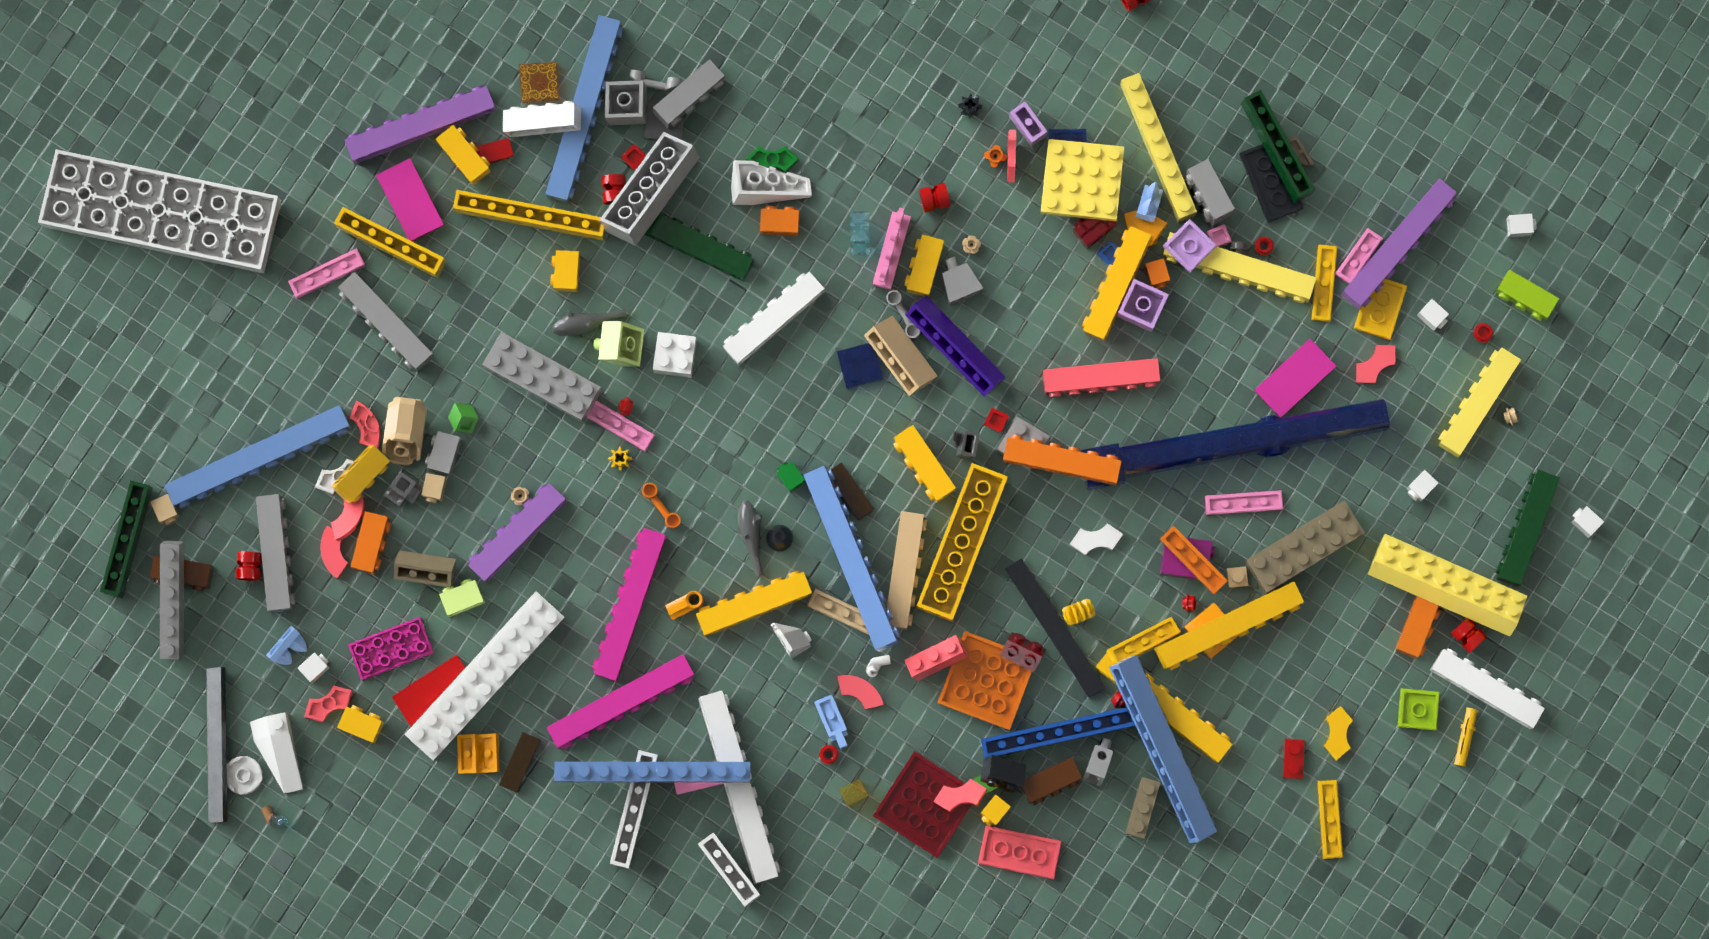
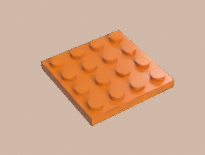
[937,631,1032,731]

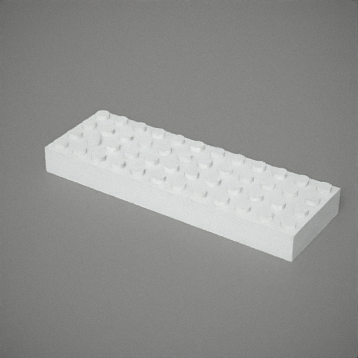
[38,149,281,274]

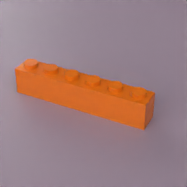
[1003,435,1121,485]

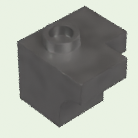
[383,471,423,506]

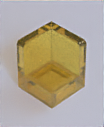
[839,779,868,807]

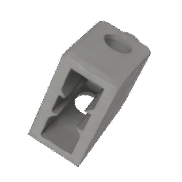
[942,257,983,306]
[1083,738,1114,787]

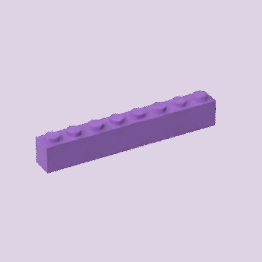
[345,86,496,165]
[1341,178,1457,310]

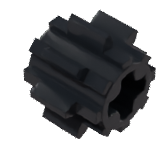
[958,94,982,119]

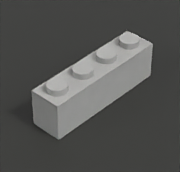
[653,59,725,129]

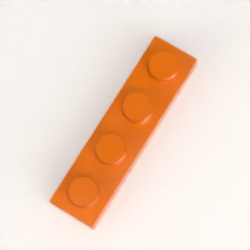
[1159,525,1228,595]

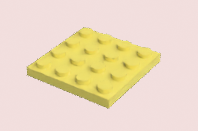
[1040,139,1124,222]

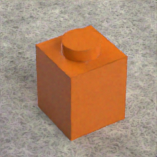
[1144,258,1170,290]

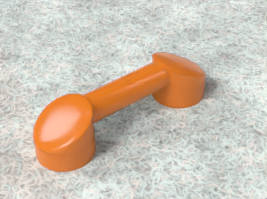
[642,482,681,529]

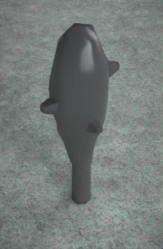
[552,309,627,338]
[737,500,763,576]

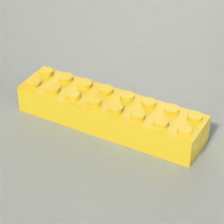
[1368,534,1527,636]

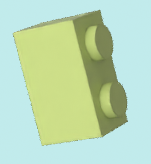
[439,579,485,617]

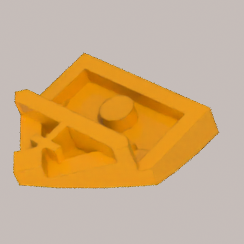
[1124,210,1168,247]

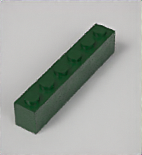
[1241,90,1315,203]
[644,211,754,282]
[1495,470,1560,587]
[100,480,153,599]

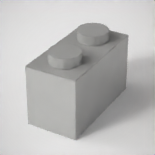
[425,431,462,476]

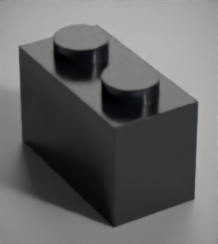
[980,755,1026,792]

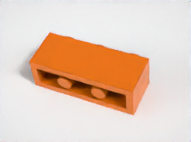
[350,511,391,574]
[1395,596,1441,659]

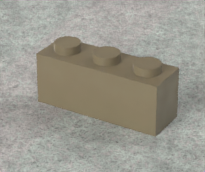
[394,550,456,588]
[1125,777,1161,839]

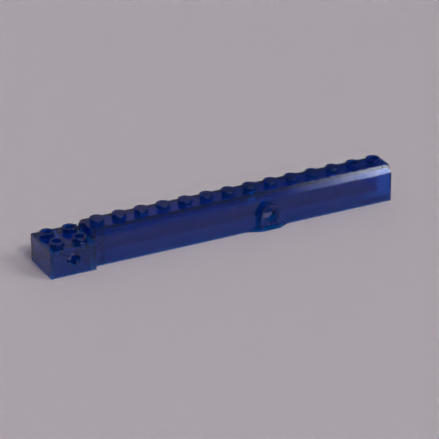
[1080,399,1390,490]

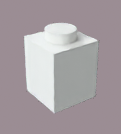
[1506,214,1536,238]
[1417,299,1449,331]
[1406,470,1438,502]
[1571,506,1604,538]
[298,652,329,684]

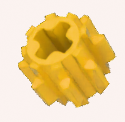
[608,446,633,471]

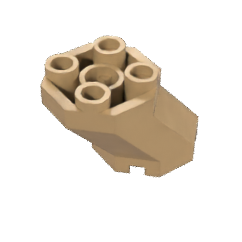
[382,397,427,465]

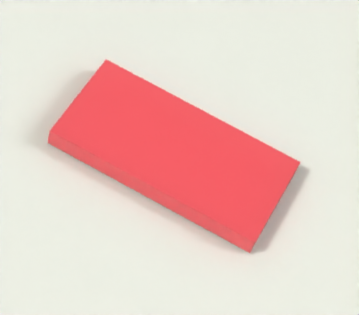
[978,825,1062,879]

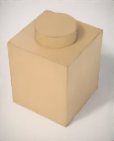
[421,473,447,504]
[150,494,180,526]

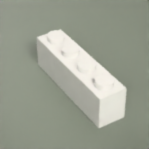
[503,101,581,137]
[698,832,761,907]

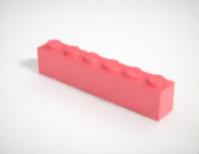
[1043,358,1160,398]

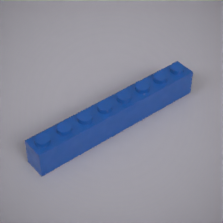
[981,707,1136,759]

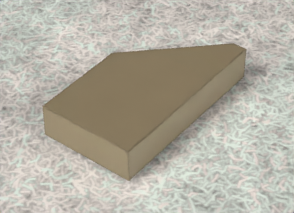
[1288,135,1315,167]

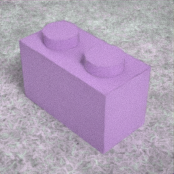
[1009,102,1047,147]

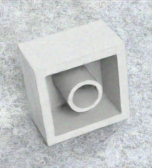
[653,332,697,378]

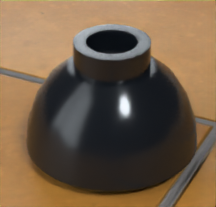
[766,525,793,551]

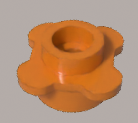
[984,145,1007,168]

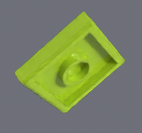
[1397,688,1440,731]

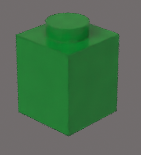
[776,462,806,493]

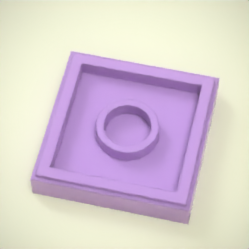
[1163,219,1217,273]

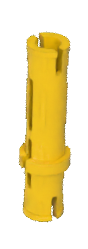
[1454,707,1479,767]

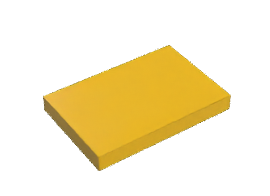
[1354,279,1407,340]

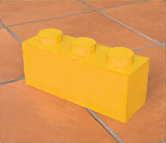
[436,125,491,186]
[904,234,944,297]
[331,445,390,503]

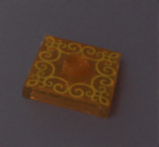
[519,62,560,103]

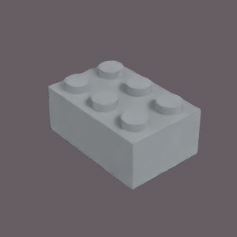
[1184,159,1235,227]

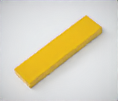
[1311,245,1338,322]
[1106,616,1181,664]
[1317,780,1343,859]

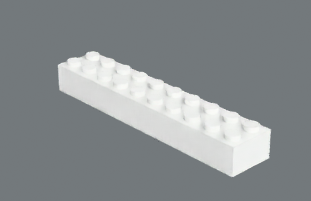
[404,592,565,761]

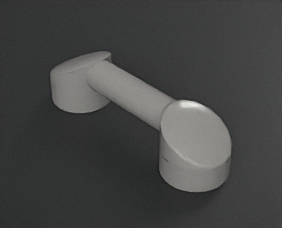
[630,70,683,91]
[886,290,921,338]

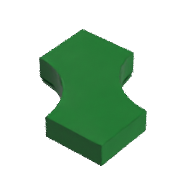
[745,146,799,173]

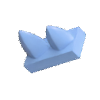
[1136,182,1163,223]
[266,626,307,665]

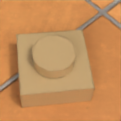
[1226,567,1248,588]

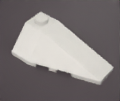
[731,160,812,205]
[771,623,812,659]
[250,712,303,794]

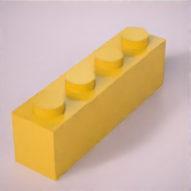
[893,425,956,503]

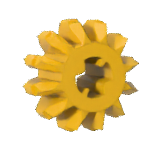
[1062,599,1095,625]

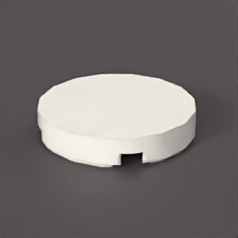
[227,756,263,795]

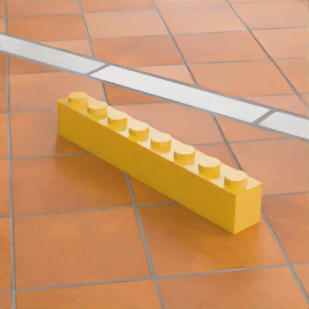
[453,190,606,241]
[1154,582,1304,670]
[1095,653,1233,763]

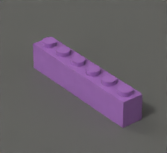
[468,483,567,583]

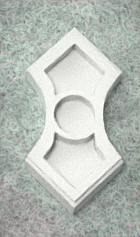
[315,459,354,495]
[1070,523,1123,555]

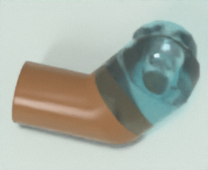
[261,805,288,828]

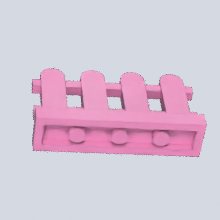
[873,208,911,290]

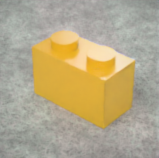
[550,250,580,292]
[337,705,384,744]
[980,795,1011,827]

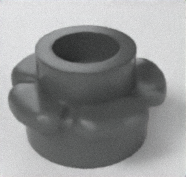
[1229,242,1248,254]

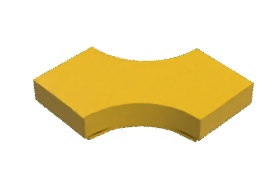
[1323,706,1353,761]

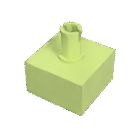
[594,321,644,367]

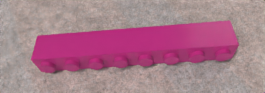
[592,528,667,682]
[546,654,695,750]

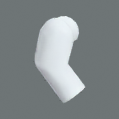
[866,655,891,677]

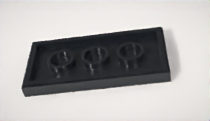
[1239,144,1304,223]

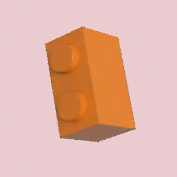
[760,206,799,236]

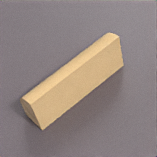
[864,316,938,396]

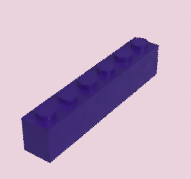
[905,295,1006,397]

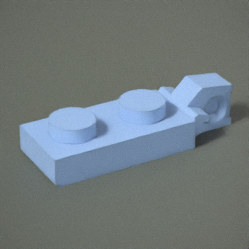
[814,694,848,749]

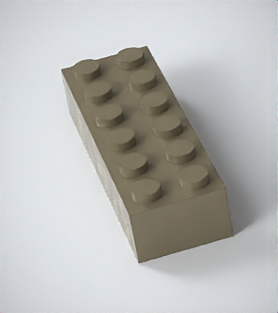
[1244,500,1365,595]

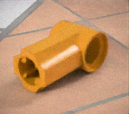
[665,591,704,620]

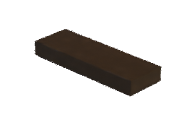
[832,463,874,520]
[499,732,541,793]

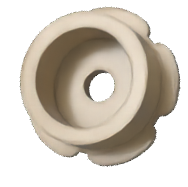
[962,236,981,254]
[1504,408,1519,426]
[511,487,529,505]

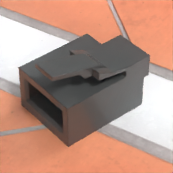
[952,430,980,460]

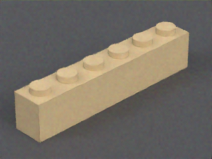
[887,511,927,630]

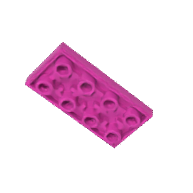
[376,158,444,242]
[1254,339,1336,418]
[348,617,434,681]

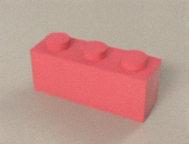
[905,635,969,681]

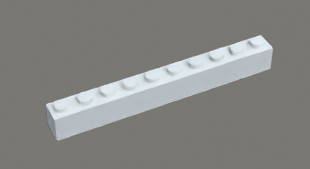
[698,691,780,884]

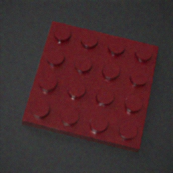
[873,751,972,859]

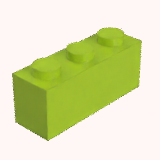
[1496,270,1559,321]

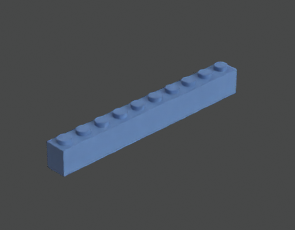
[545,15,624,204]
[164,405,351,509]
[803,466,901,652]
[1109,655,1217,843]
[554,762,750,783]

